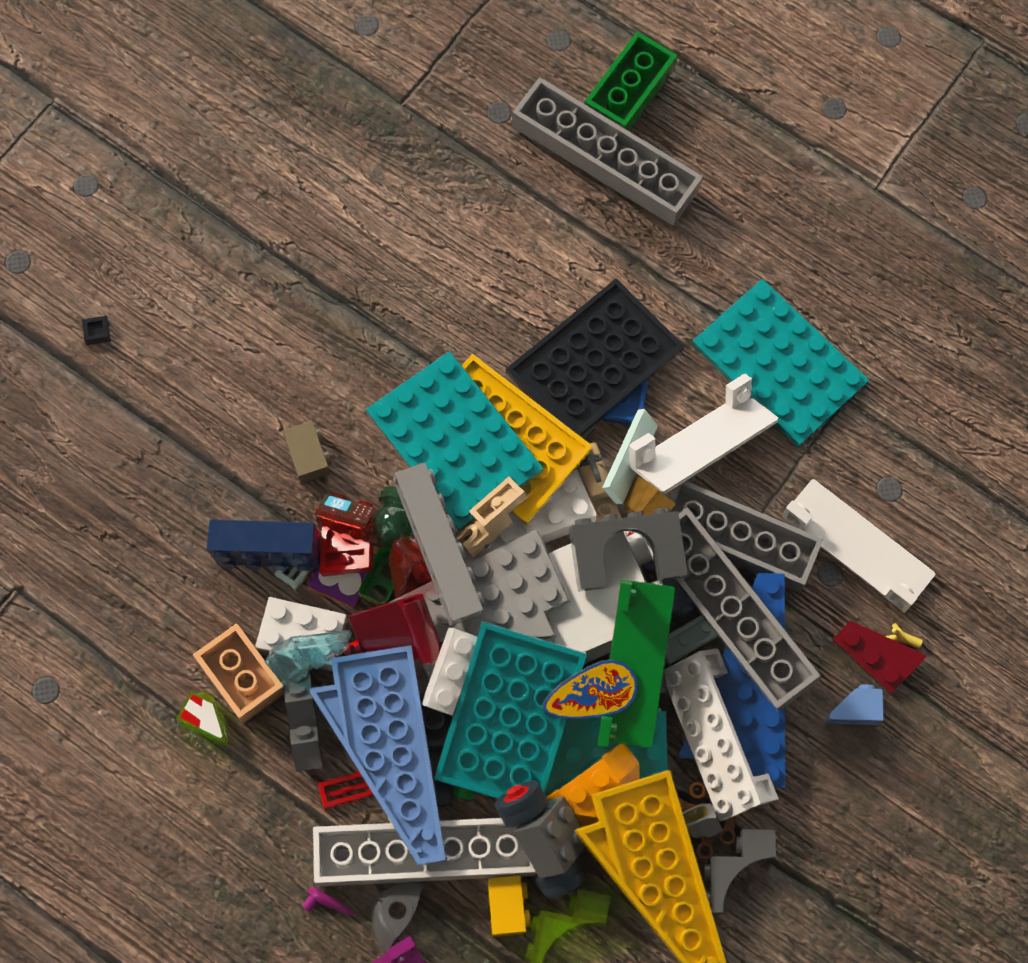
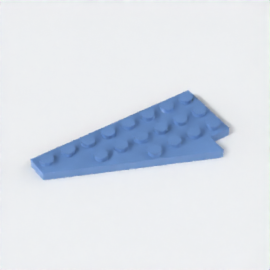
[310,645,446,866]

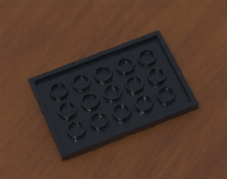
[505,278,684,437]

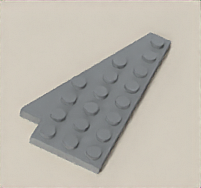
[350,529,570,643]

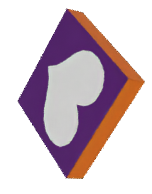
[307,568,367,610]

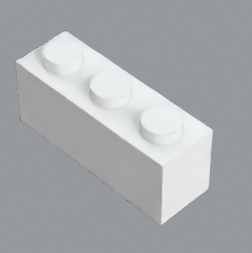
[421,628,477,715]

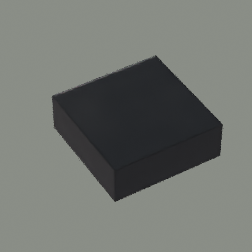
[82,315,111,345]

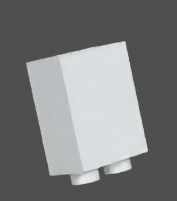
[539,531,674,664]

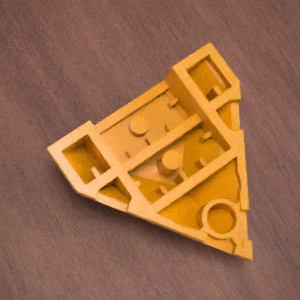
[546,743,640,827]

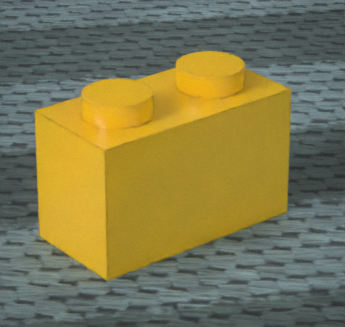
[487,875,530,937]

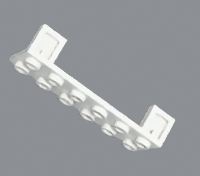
[629,374,778,494]
[781,479,935,613]
[664,649,778,821]

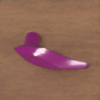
[302,888,354,916]

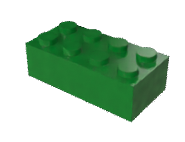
[584,31,677,131]

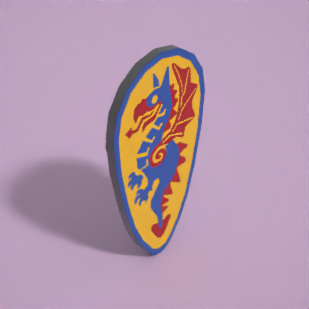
[543,659,637,719]

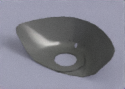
[371,881,425,951]

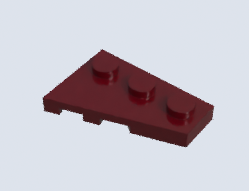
[832,620,927,695]

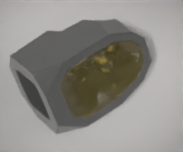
[683,804,723,838]

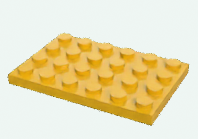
[462,354,593,526]

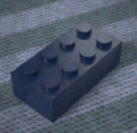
[206,520,322,571]

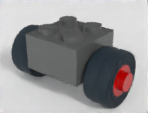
[495,781,587,899]

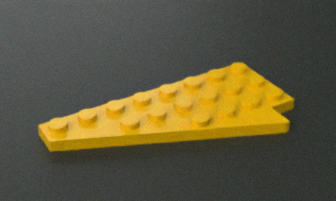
[575,771,726,963]

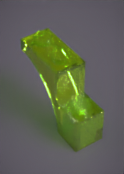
[525,889,611,963]

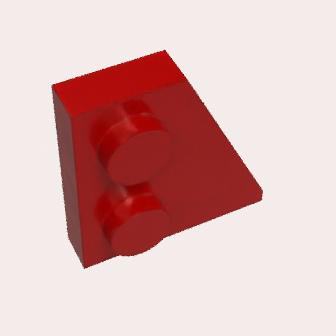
[319,526,373,577]

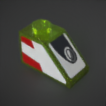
[176,691,229,747]

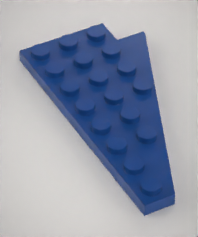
[679,573,785,788]

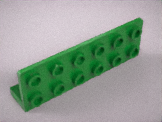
[598,579,675,748]

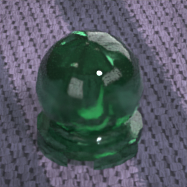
[372,487,417,552]

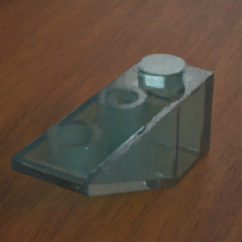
[265,630,352,686]

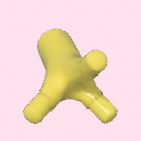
[886,623,923,649]

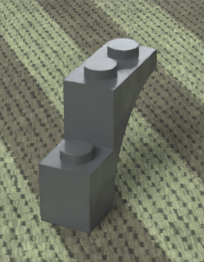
[284,670,323,771]
[703,829,776,915]

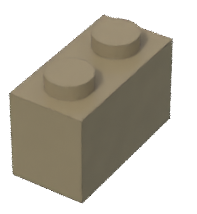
[283,421,332,484]

